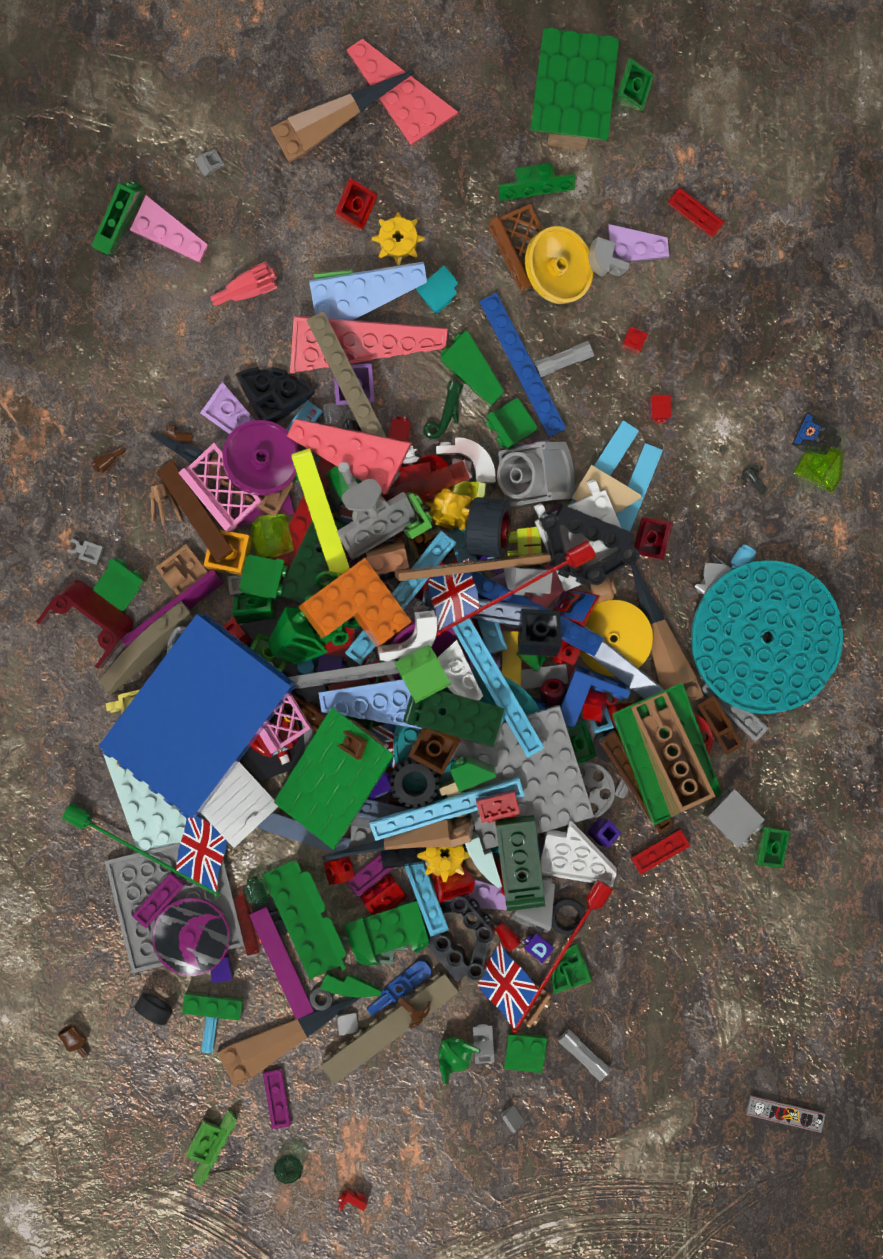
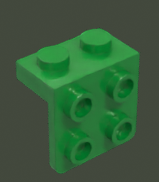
[485,398,537,449]
[239,555,287,600]
[93,558,146,611]

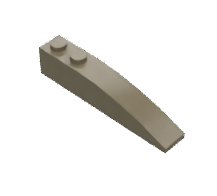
[100,601,195,695]

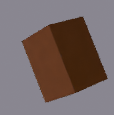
[408,728,461,775]

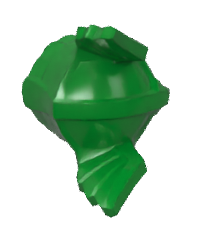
[438,1037,481,1085]

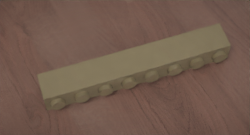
[306,311,387,438]
[321,971,459,1085]

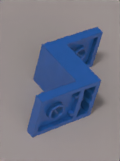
[531,665,630,728]

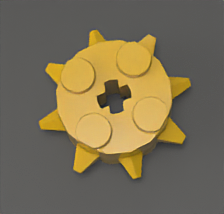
[372,212,425,265]
[425,489,471,531]
[417,845,470,882]

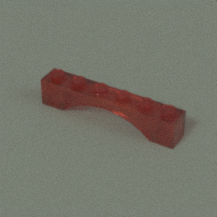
[380,459,472,501]

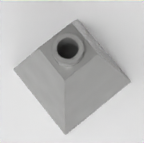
[509,876,555,934]

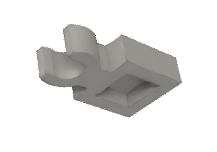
[67,539,104,565]

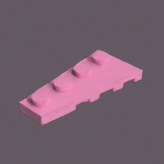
[130,195,208,263]

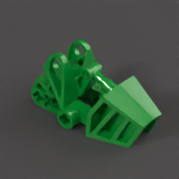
[268,571,360,665]

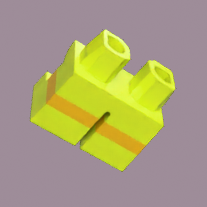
[507,527,542,564]

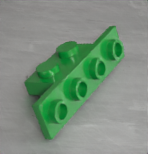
[498,163,575,201]

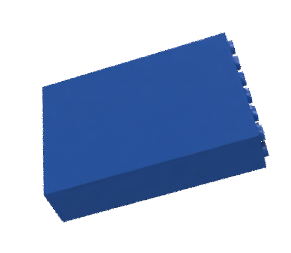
[99,613,297,818]

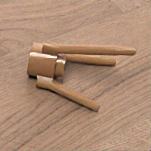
[150,484,183,526]

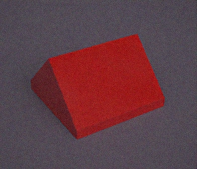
[335,178,378,230]

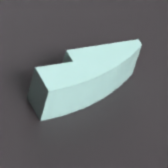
[465,831,502,888]

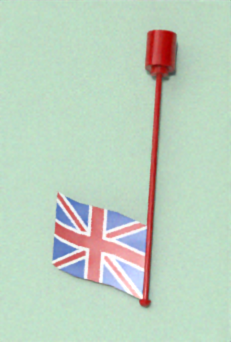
[428,540,596,636]
[476,879,614,1034]

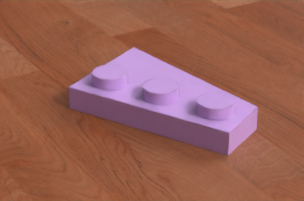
[608,224,669,262]

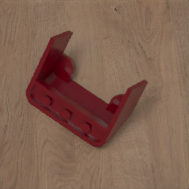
[36,580,133,669]

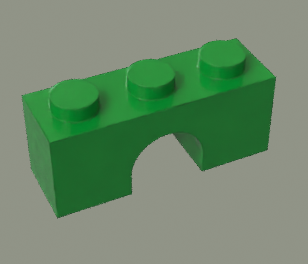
[182,990,244,1021]

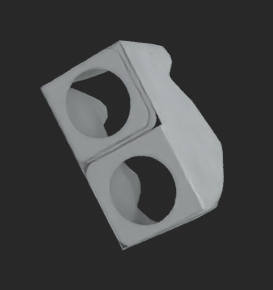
[692,554,732,596]

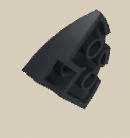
[236,367,315,423]

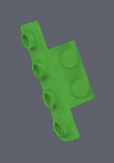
[185,1110,237,1186]

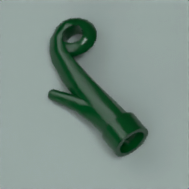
[423,381,464,439]

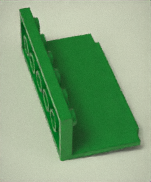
[262,858,346,979]

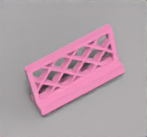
[179,443,263,532]
[259,662,312,754]

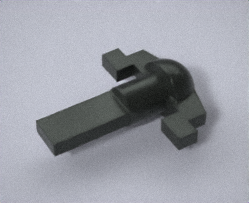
[741,465,767,495]

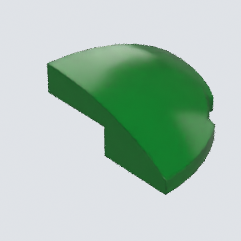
[552,944,593,994]

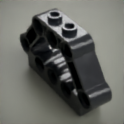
[539,504,639,585]
[413,894,495,981]

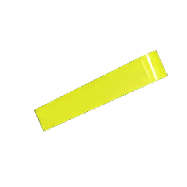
[291,448,350,576]

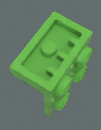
[403,492,432,539]

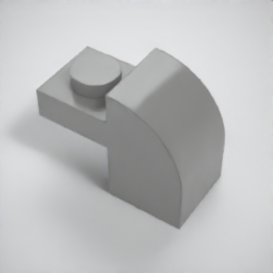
[588,237,630,276]
[473,1024,494,1064]

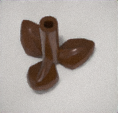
[398,996,431,1029]

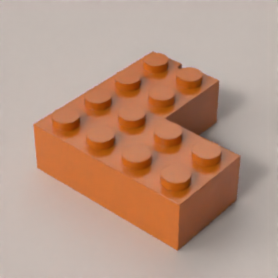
[298,558,412,647]

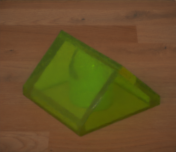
[250,514,294,559]

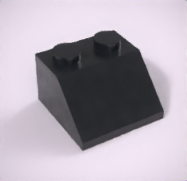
[518,609,562,656]

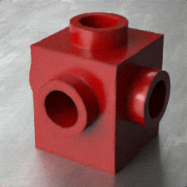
[552,640,581,666]
[323,856,355,885]

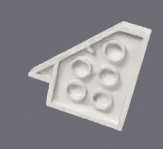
[540,821,617,886]

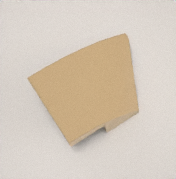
[572,465,642,514]

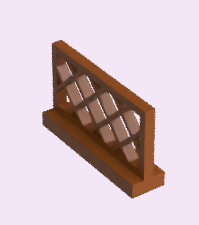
[488,204,543,293]

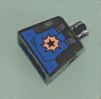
[792,412,841,455]

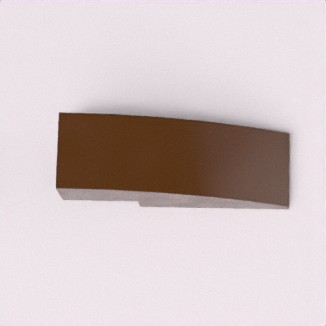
[697,696,743,756]

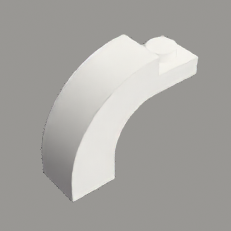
[436,438,496,484]
[378,610,437,662]

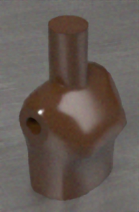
[57,1023,89,1058]

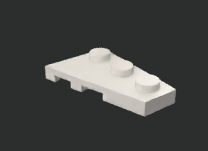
[438,640,483,701]

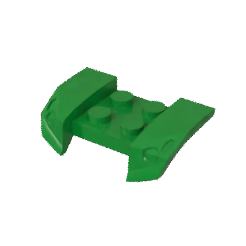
[344,901,429,965]

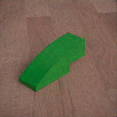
[320,971,382,998]

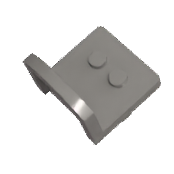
[497,442,575,507]

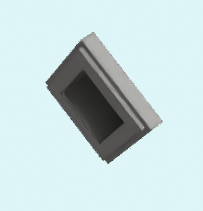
[195,149,225,176]
[337,1012,359,1036]
[502,1106,523,1133]

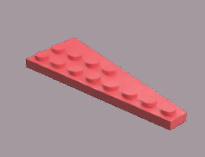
[290,316,448,373]

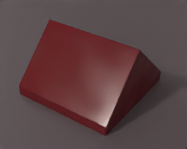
[634,517,673,561]

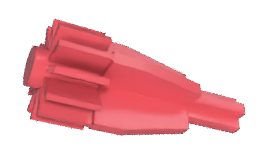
[210,262,278,306]

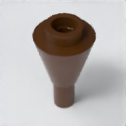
[91,446,125,474]

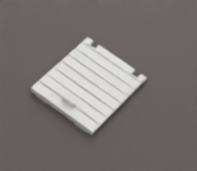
[201,762,278,848]

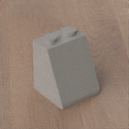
[703,787,765,848]

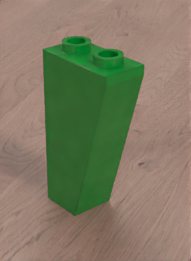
[91,180,146,255]
[440,331,504,408]

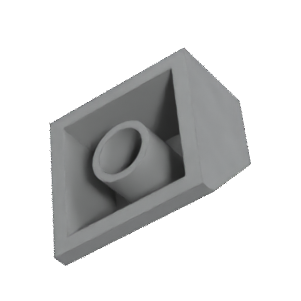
[504,565,553,597]

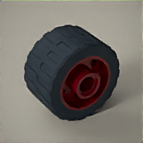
[466,497,511,558]

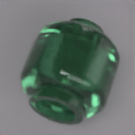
[243,876,270,907]

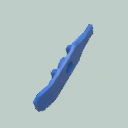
[367,960,432,1017]

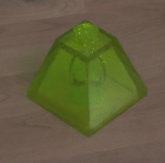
[793,445,843,494]

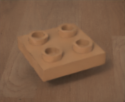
[156,544,208,596]

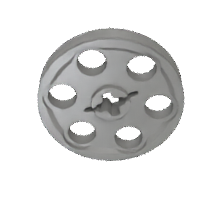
[578,762,615,819]

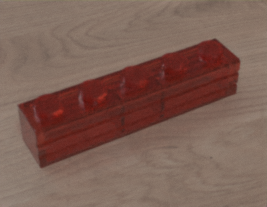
[233,893,259,956]

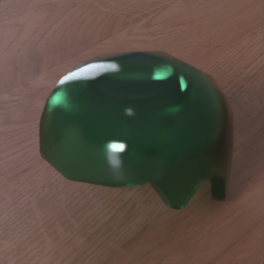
[273,1154,304,1184]

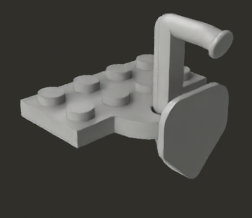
[336,462,418,560]

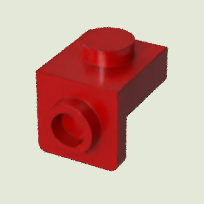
[337,1188,368,1211]

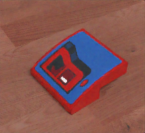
[552,590,599,627]

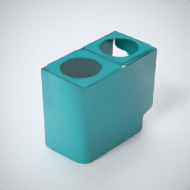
[416,266,458,315]

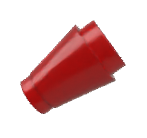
[495,922,522,952]

